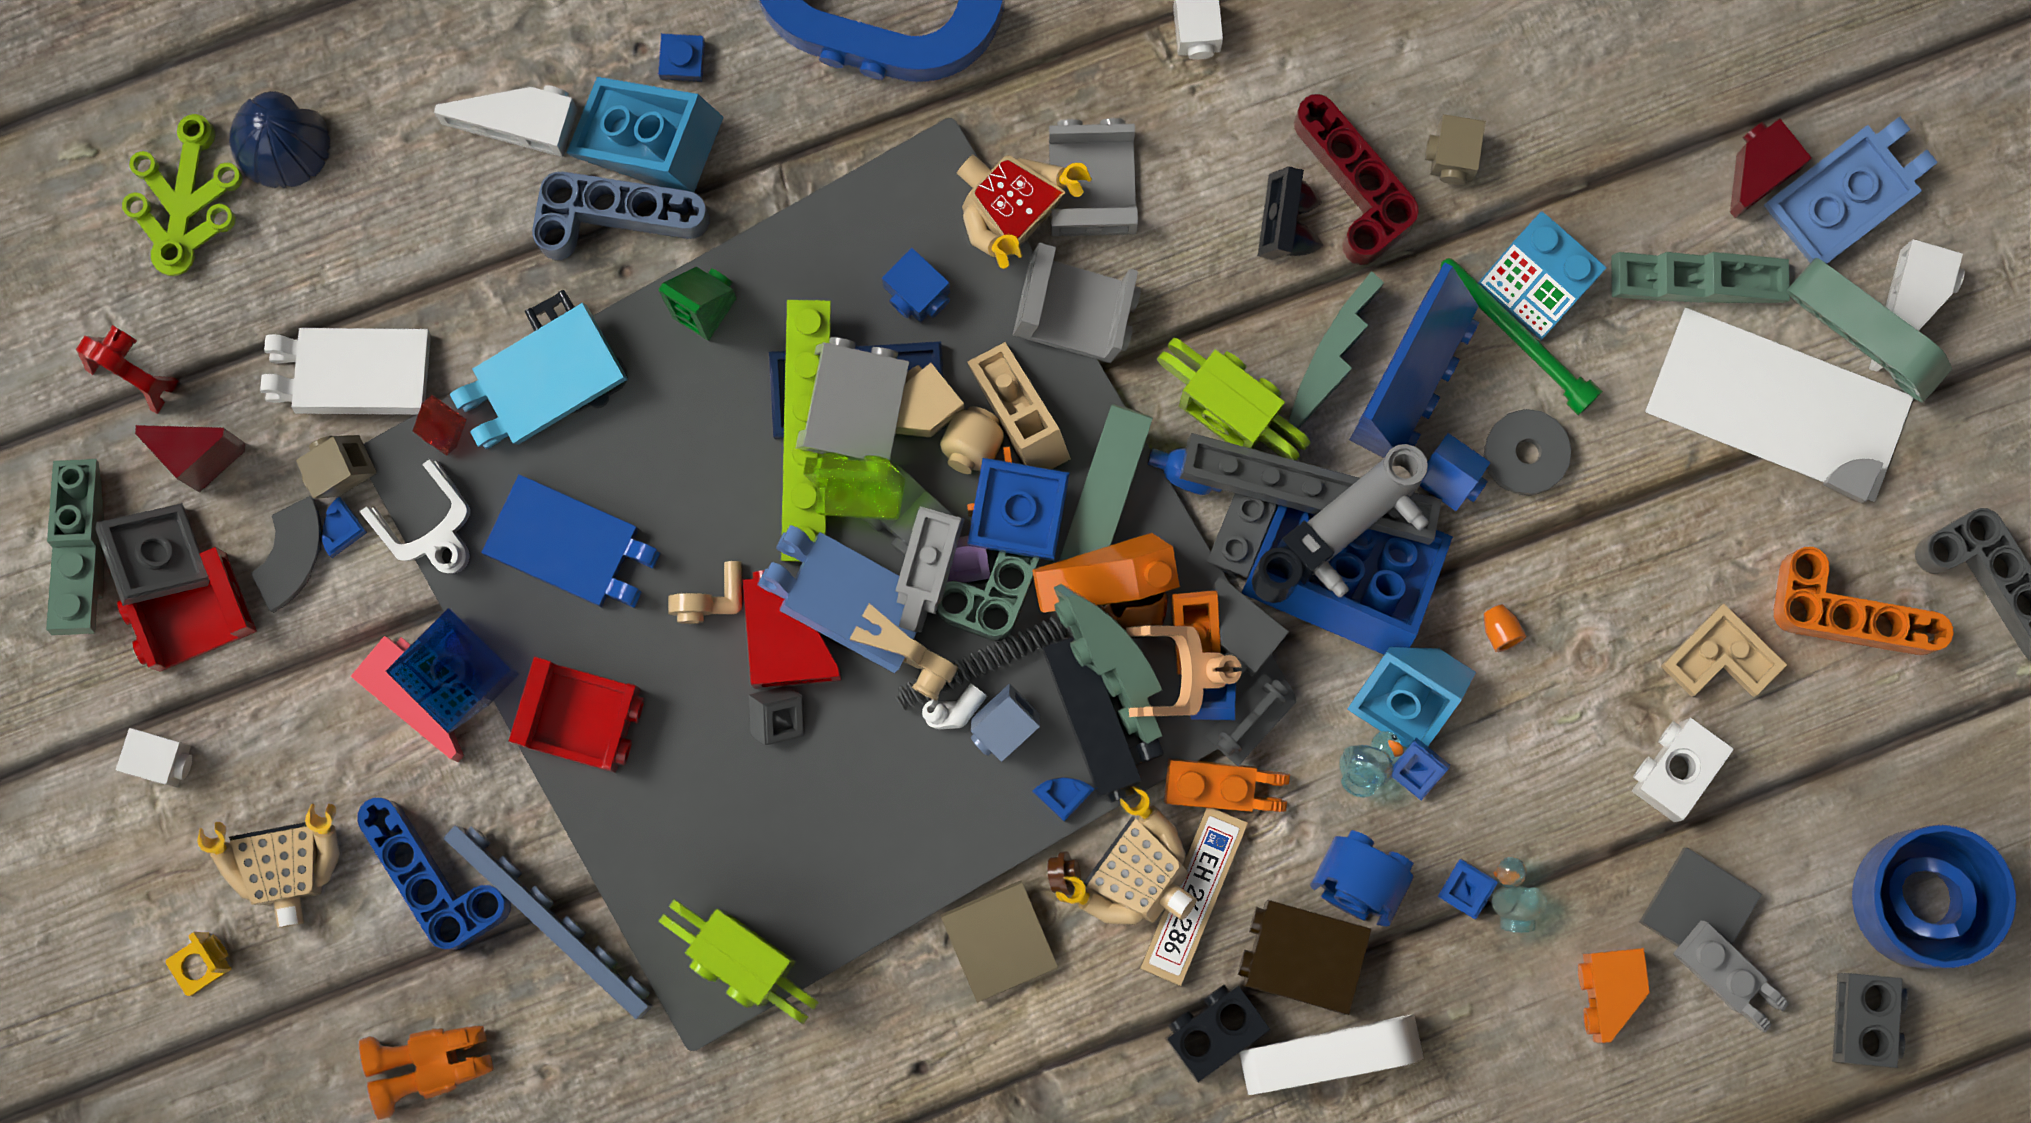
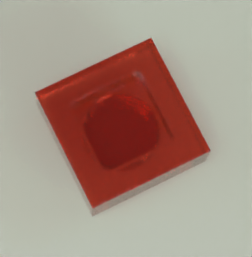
[412,395,467,456]

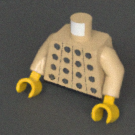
[1056,786,1197,925]
[197,803,340,928]

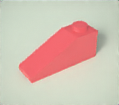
[350,636,464,762]

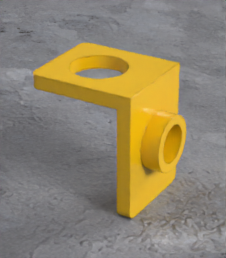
[166,932,231,996]

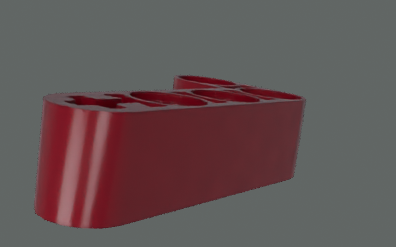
[1294,94,1419,265]

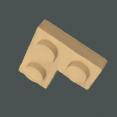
[1661,603,1787,697]

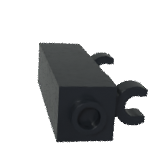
[1043,637,1164,803]

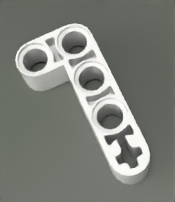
[1239,1014,1424,1095]

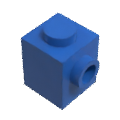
[882,248,950,323]
[1419,433,1491,511]

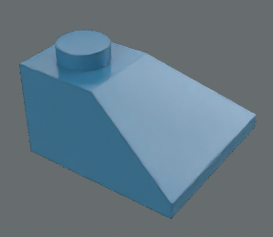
[1347,647,1476,748]

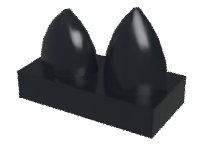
[1257,166,1323,260]

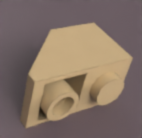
[895,363,964,437]

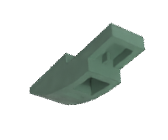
[46,459,104,635]
[1053,584,1162,744]

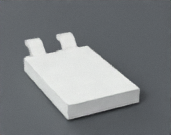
[260,328,431,415]

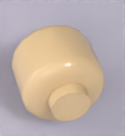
[940,406,1004,474]

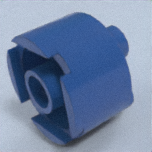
[1310,830,1414,927]

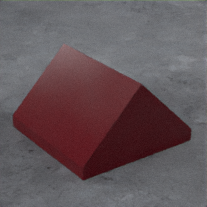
[135,425,246,493]

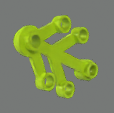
[122,114,243,276]

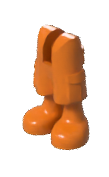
[359,1026,494,1120]

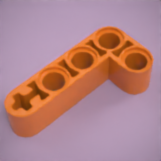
[1773,546,1954,655]

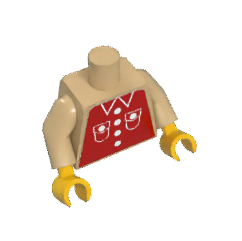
[957,154,1092,269]

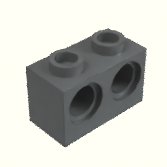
[1832,973,1908,1068]

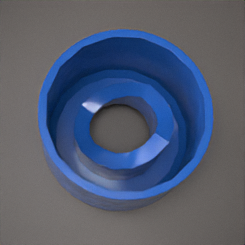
[1852,825,2016,968]

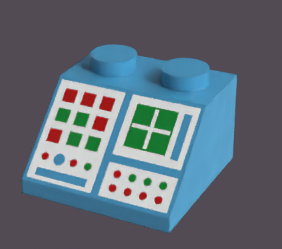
[1478,211,1607,341]

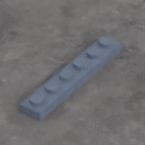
[443,825,653,1019]

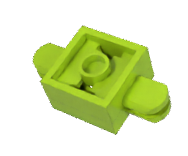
[1157,338,1311,461]
[658,899,819,1024]

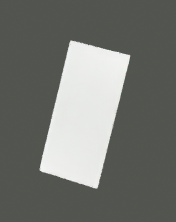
[1646,308,1913,502]

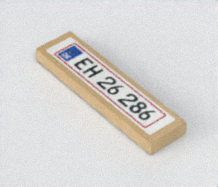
[1140,808,1248,986]

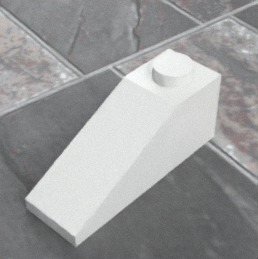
[434,85,578,157]
[1869,239,1965,372]

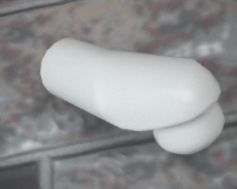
[922,683,987,730]

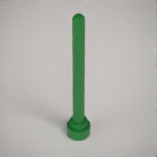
[1440,258,1603,416]

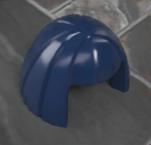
[229,91,330,188]

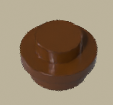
[1048,851,1081,896]

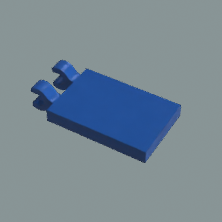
[481,474,661,608]

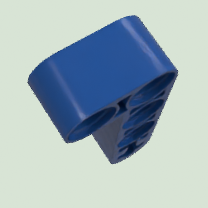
[357,798,511,950]

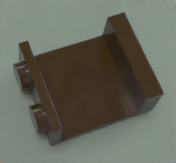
[1238,900,1372,1015]

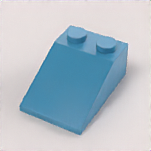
[567,77,723,193]

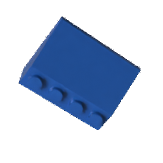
[1349,262,1480,458]
[1241,505,1453,655]

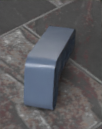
[532,171,709,260]

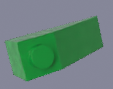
[658,266,737,341]

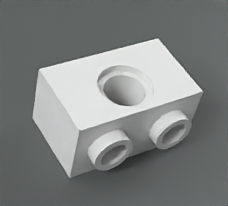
[1632,718,1734,822]

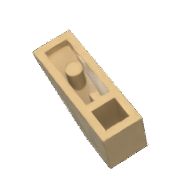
[968,342,1071,470]

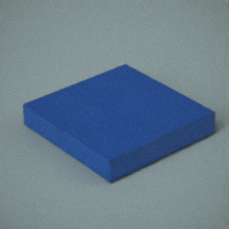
[967,458,1070,561]

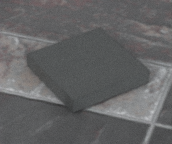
[95,503,210,606]
[1639,847,1762,947]

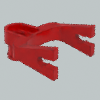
[75,325,179,414]

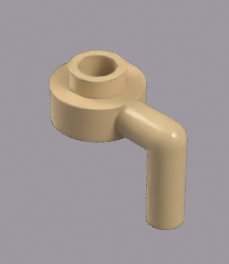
[668,561,742,624]

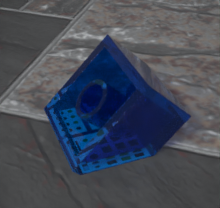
[386,608,519,733]

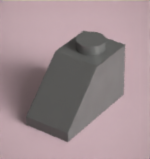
[1212,576,1289,677]

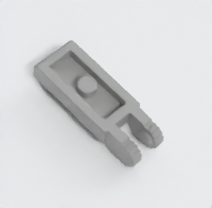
[1673,920,1789,1033]

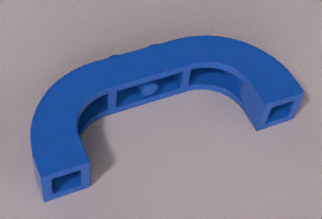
[758,0,1005,82]

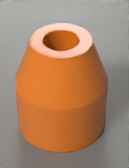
[1484,605,1527,652]

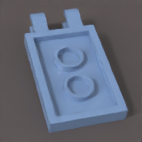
[1764,117,1938,264]
[757,525,917,673]

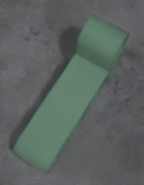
[1786,258,1952,403]
[937,551,1041,641]

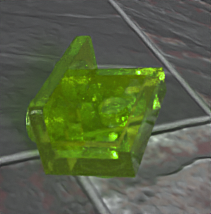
[803,453,906,520]

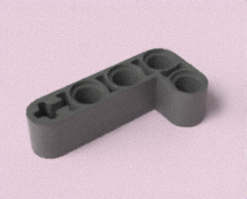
[1915,508,2031,661]

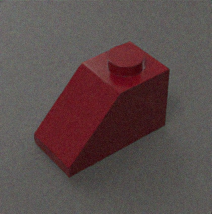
[1730,118,1812,218]

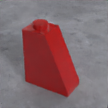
[743,570,842,689]

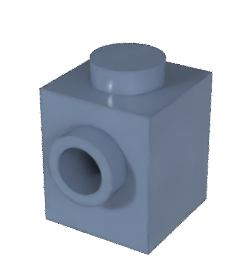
[971,683,1040,762]

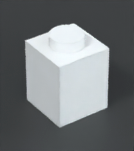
[1173,0,1223,60]
[116,728,192,788]

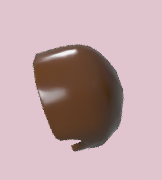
[1099,591,1168,639]

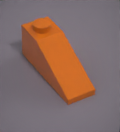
[1032,533,1180,613]

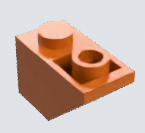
[1578,948,1650,1043]

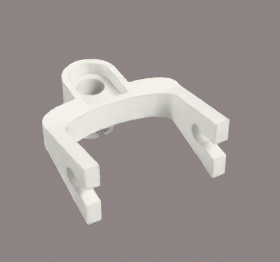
[360,459,471,574]

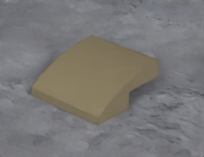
[940,880,1058,1003]

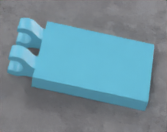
[450,303,628,449]

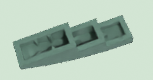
[1611,252,1790,303]
[1288,271,1384,429]
[1059,404,1153,561]

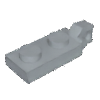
[895,506,965,632]

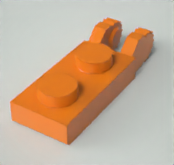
[1164,759,1290,812]

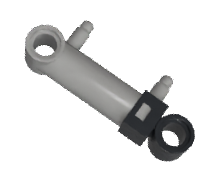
[1251,444,1428,603]

